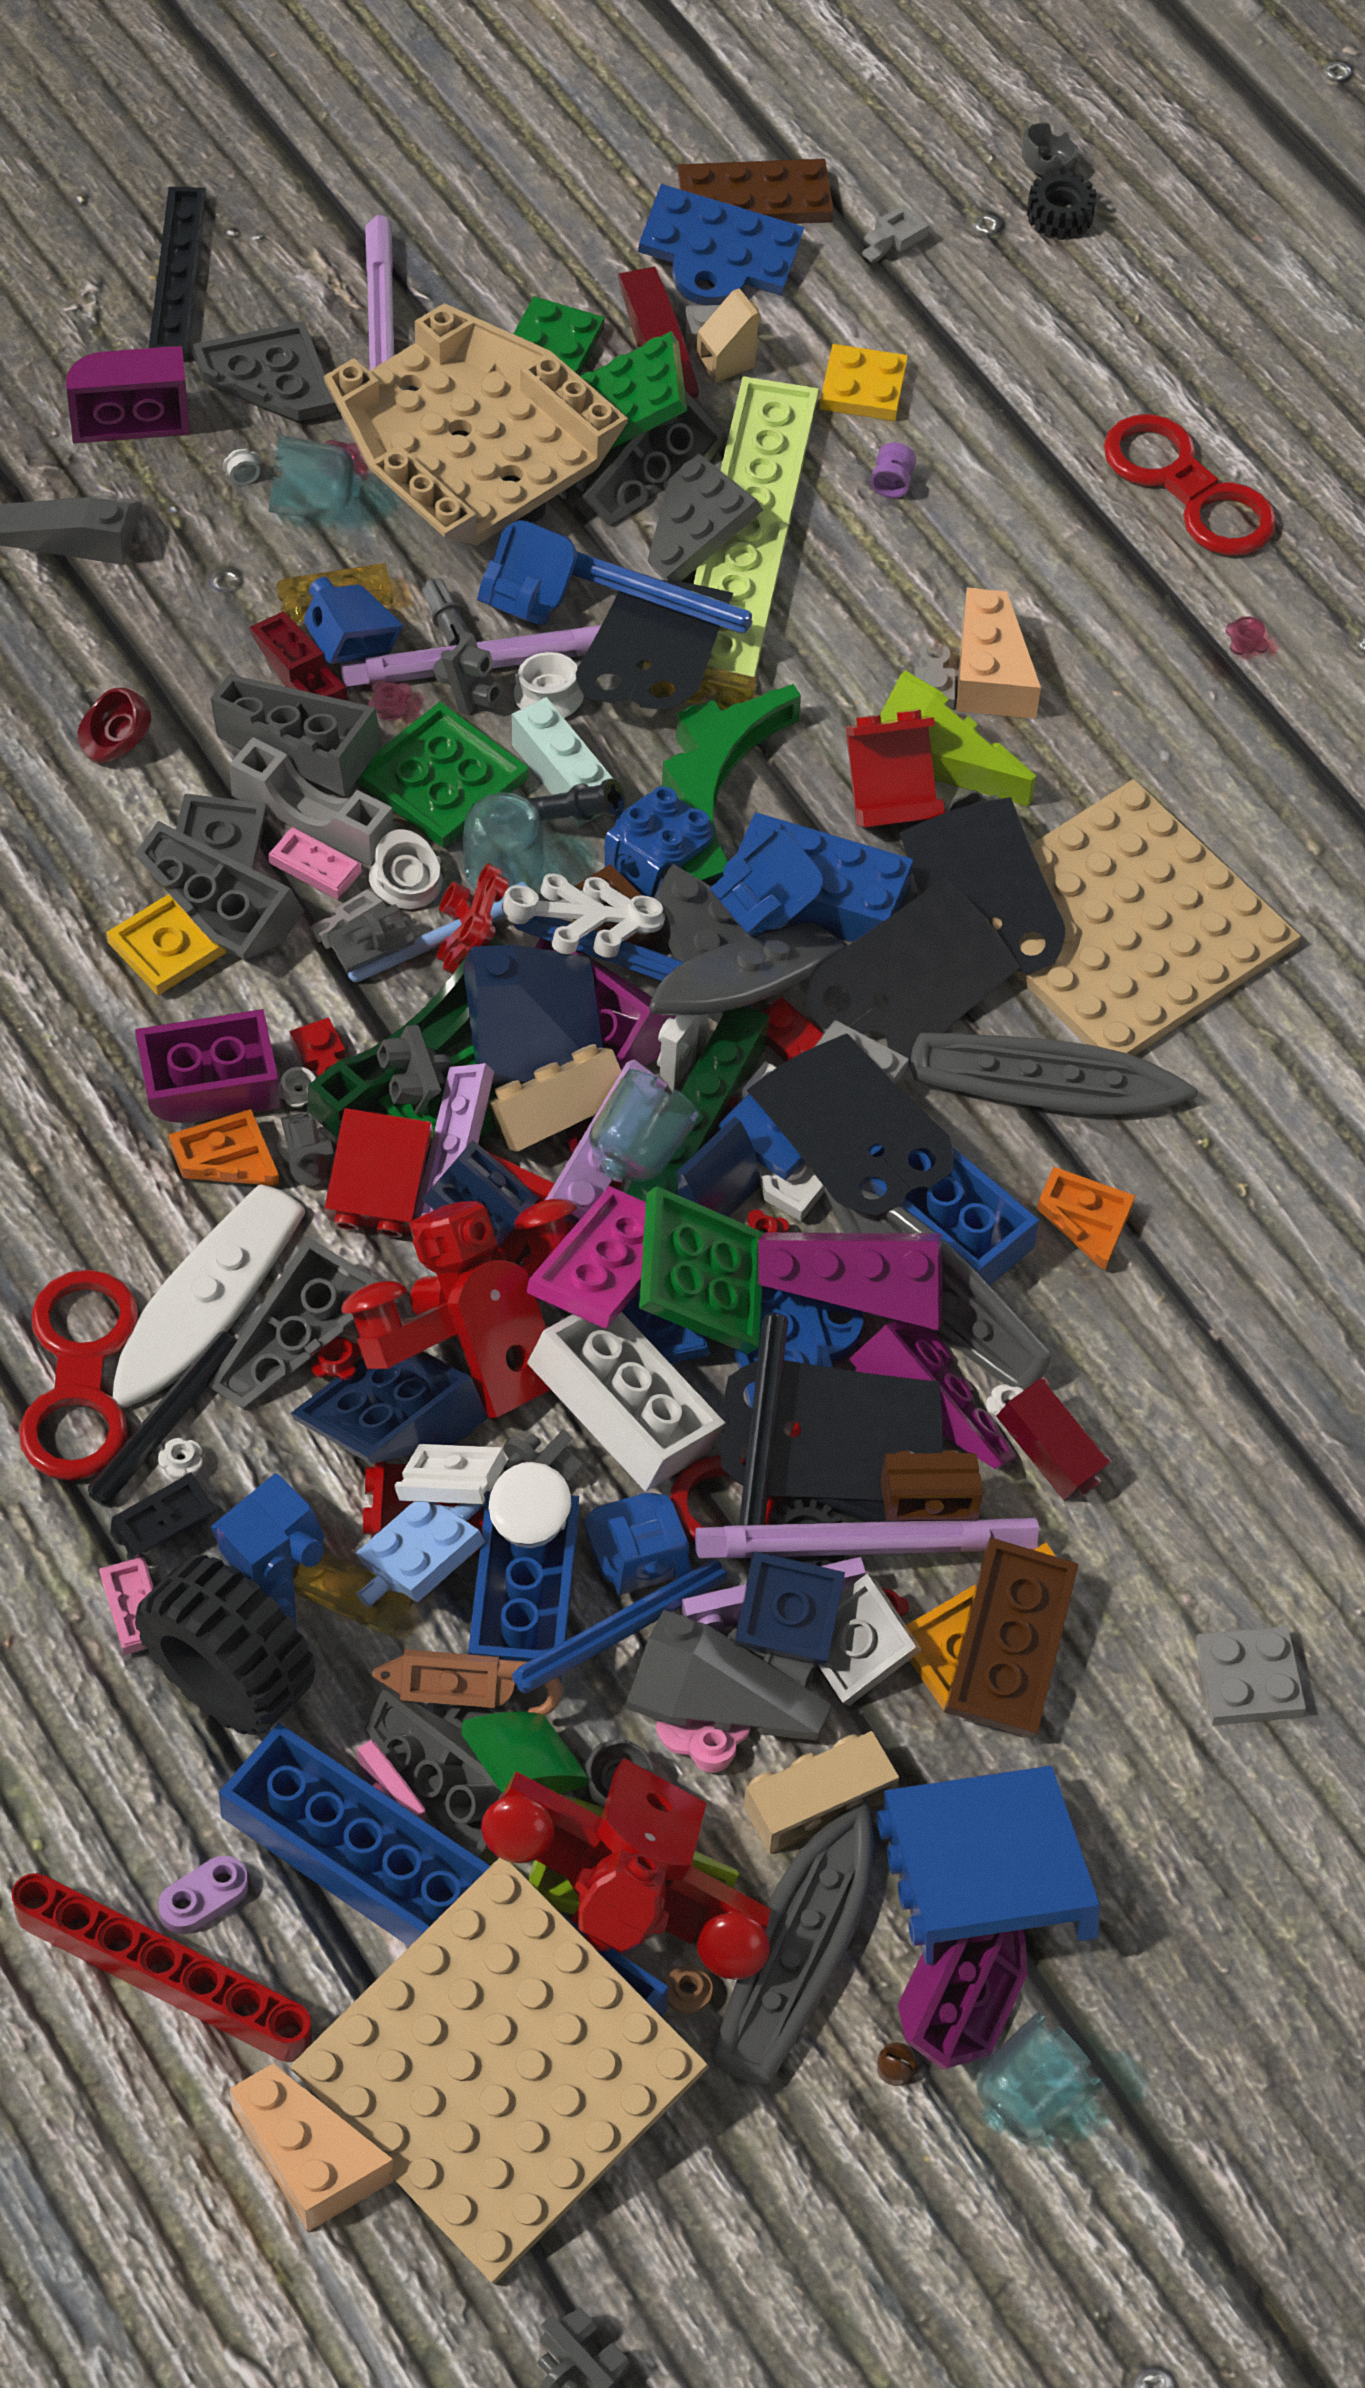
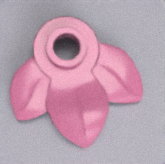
[656,1719,751,1773]

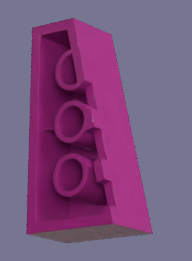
[758,1232,943,1331]

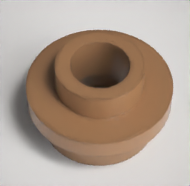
[664,1966,713,2014]

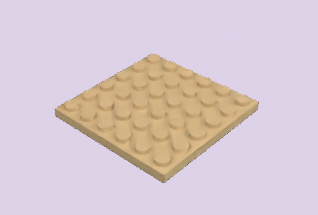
[988,779,1301,1056]
[289,1858,710,2285]

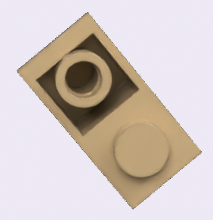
[696,288,761,383]

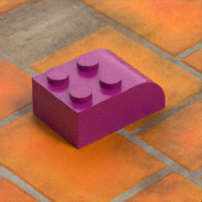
[66,346,190,444]
[135,1009,280,1123]

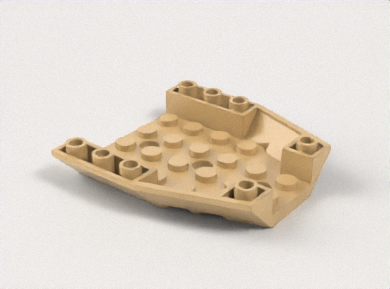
[324,303,628,546]

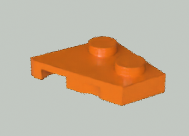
[168,1109,279,1186]
[1037,1166,1136,1270]

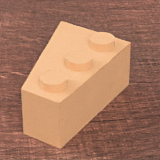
[956,588,1041,719]
[229,2064,394,2232]

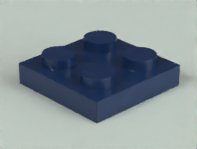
[734,1551,845,1666]

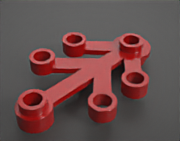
[436,863,509,975]

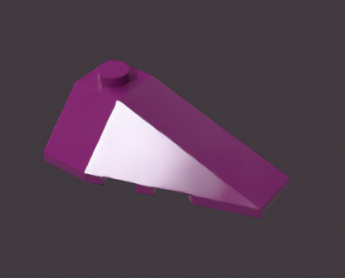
[535,938,677,1071]
[849,1320,1017,1469]

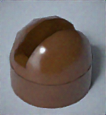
[877,2042,917,2086]

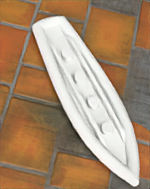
[112,1185,305,1409]

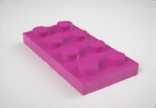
[526,1186,646,1329]

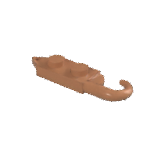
[372,1649,562,1715]

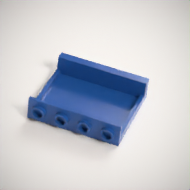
[877,1765,1100,1965]

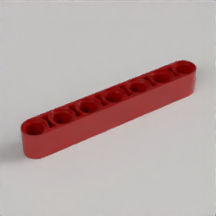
[12,1873,312,2062]

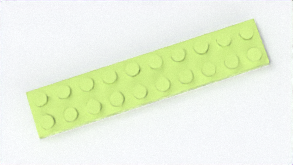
[693,376,819,691]

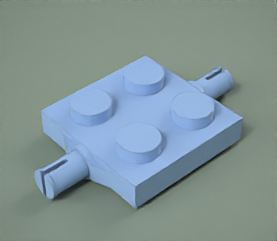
[356,1501,485,1608]

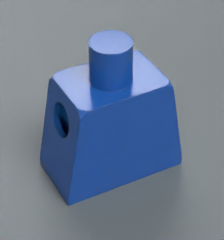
[304,577,403,664]
[211,1473,325,1568]

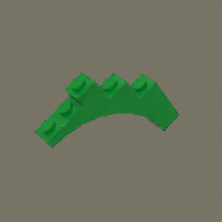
[662,684,801,887]

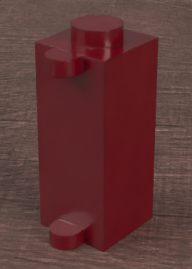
[996,1376,1114,1501]

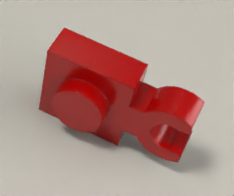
[289,1017,346,1077]

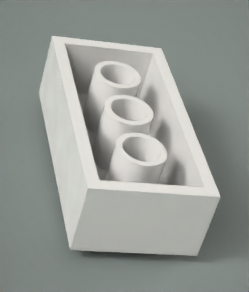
[527,1312,725,1492]

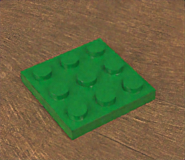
[580,331,687,450]
[356,701,529,848]
[639,1186,764,1354]

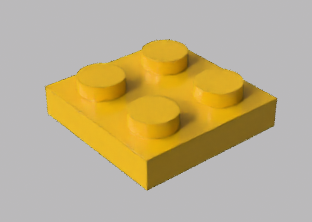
[819,344,908,421]
[106,894,226,996]

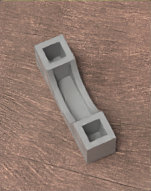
[229,737,393,866]

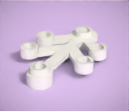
[502,873,665,958]

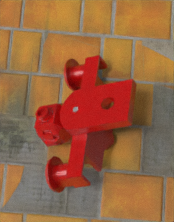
[341,1198,577,1418]
[481,1758,771,1980]

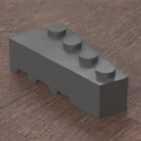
[210,674,381,796]

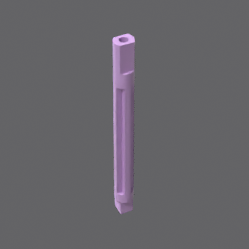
[365,215,394,370]
[341,625,601,687]
[695,1518,1039,1559]

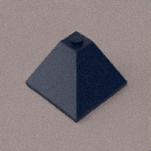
[463,945,603,1086]
[291,1351,488,1464]

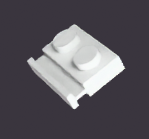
[657,1014,708,1093]
[395,1444,506,1504]

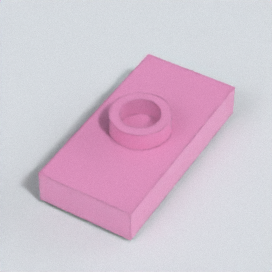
[269,827,362,900]
[99,1556,154,1655]
[357,1740,426,1822]

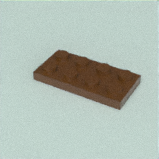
[677,158,833,224]
[944,1537,1079,1739]

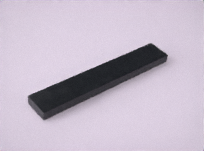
[149,186,207,362]

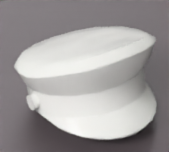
[514,652,584,718]
[369,829,443,910]
[489,1462,571,1548]

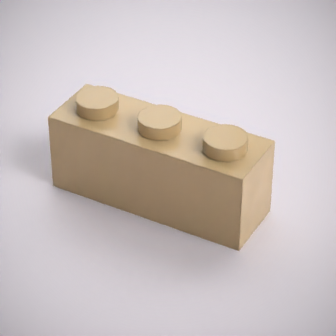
[487,1044,621,1152]
[743,1731,899,1855]

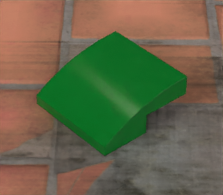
[461,1711,589,1794]

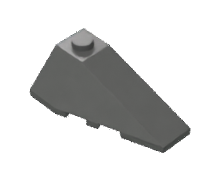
[582,391,727,525]
[0,495,143,565]
[135,821,304,960]
[207,1236,380,1410]
[625,1610,832,1741]
[365,1688,502,1864]

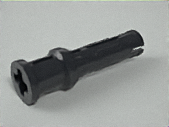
[505,778,625,827]

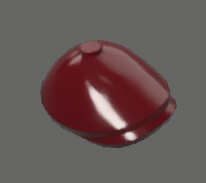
[77,688,151,763]

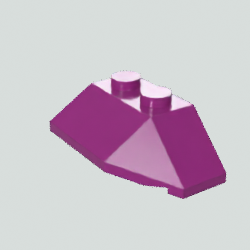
[897,1929,1028,2069]

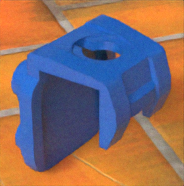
[477,520,577,625]
[604,786,715,898]
[710,828,824,938]
[585,1493,691,1596]

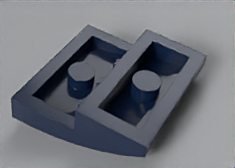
[677,1117,761,1217]
[422,1140,539,1256]

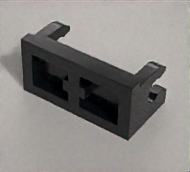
[110,1472,216,1561]

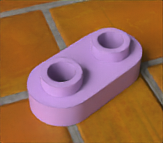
[158,1856,248,1934]

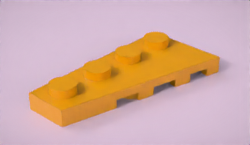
[906,1543,1056,1713]

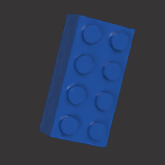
[737,812,913,943]
[858,1144,1039,1285]
[468,1489,580,1685]

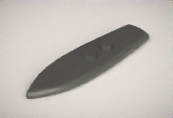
[649,922,846,1015]
[910,1033,1198,1114]
[825,1188,1051,1390]
[712,1800,873,2085]

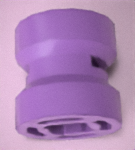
[870,442,916,498]

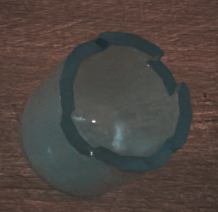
[268,435,362,519]
[462,792,545,890]
[589,1069,699,1182]
[976,2013,1103,2142]

